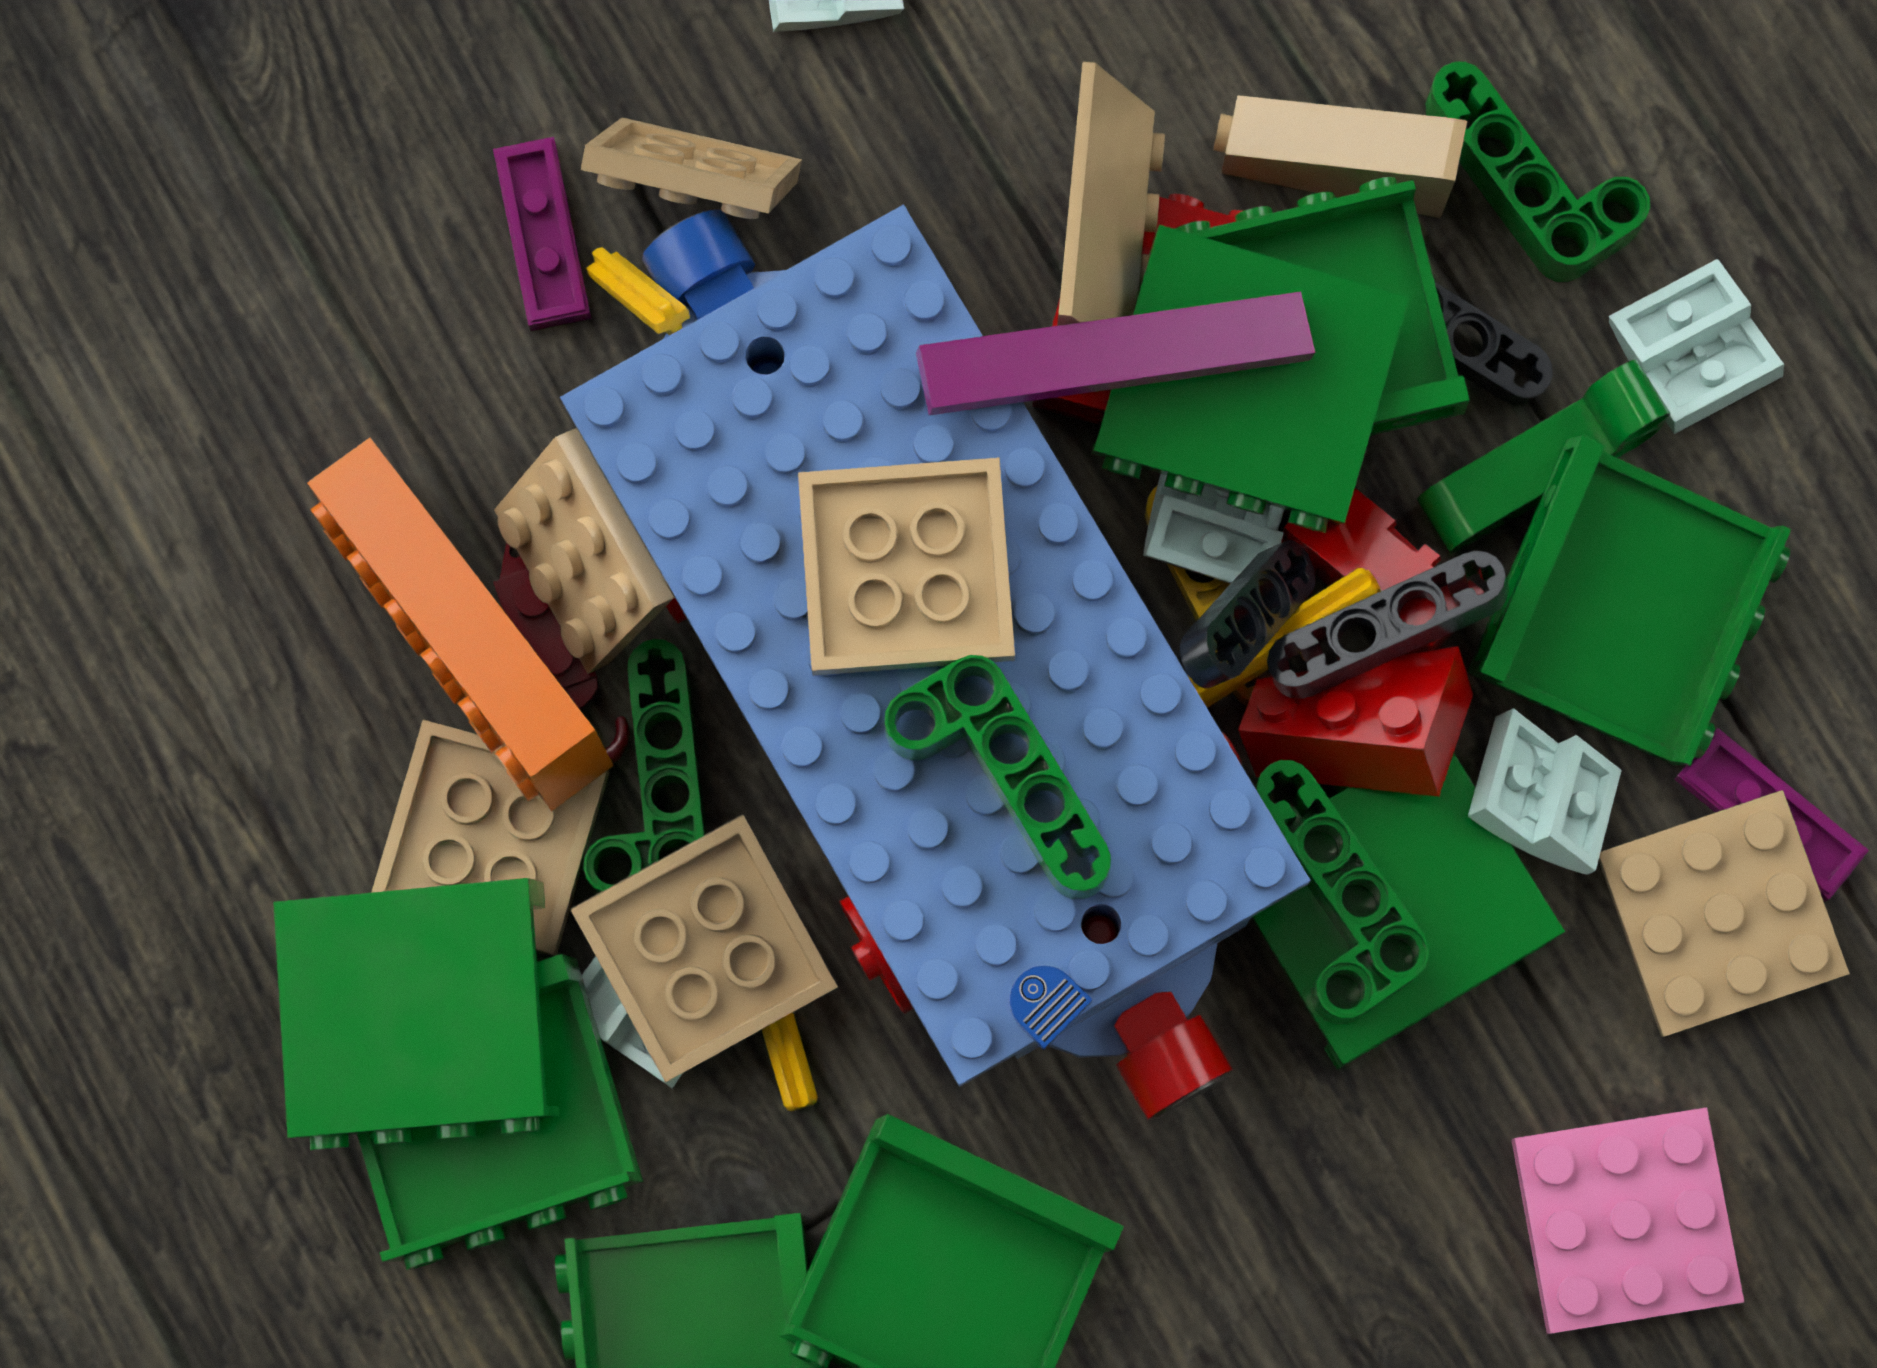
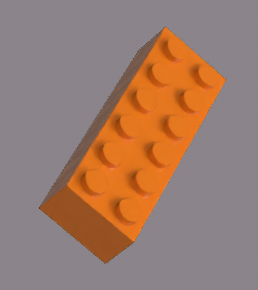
[307,438,614,812]

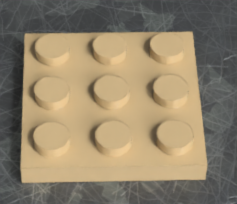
[581,118,802,219]
[494,428,675,674]
[798,458,1015,676]
[371,720,609,956]
[1598,790,1850,1037]
[571,815,838,1082]

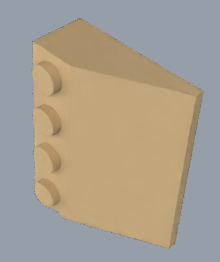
[1057,62,1165,326]

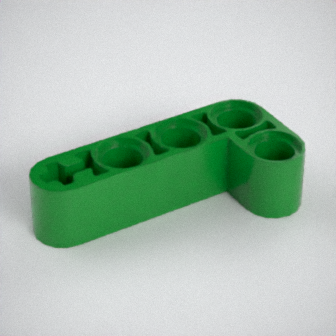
[1425,62,1650,282]
[1417,359,1671,554]
[583,639,707,894]
[885,655,1111,899]
[1255,760,1430,1024]

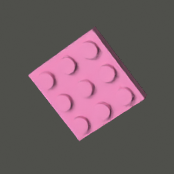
[1511,1107,1744,1334]

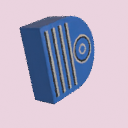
[1009,965,1093,1050]

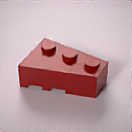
[1281,488,1485,655]
[1238,646,1473,797]

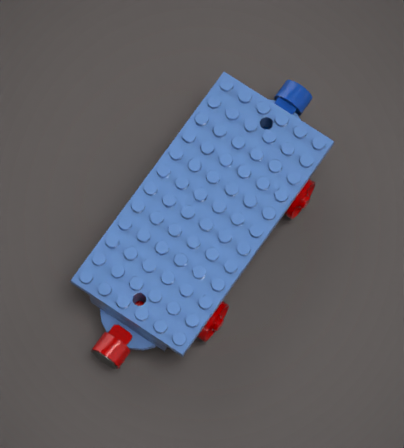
[560,204,1311,1120]

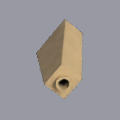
[1213,95,1467,218]

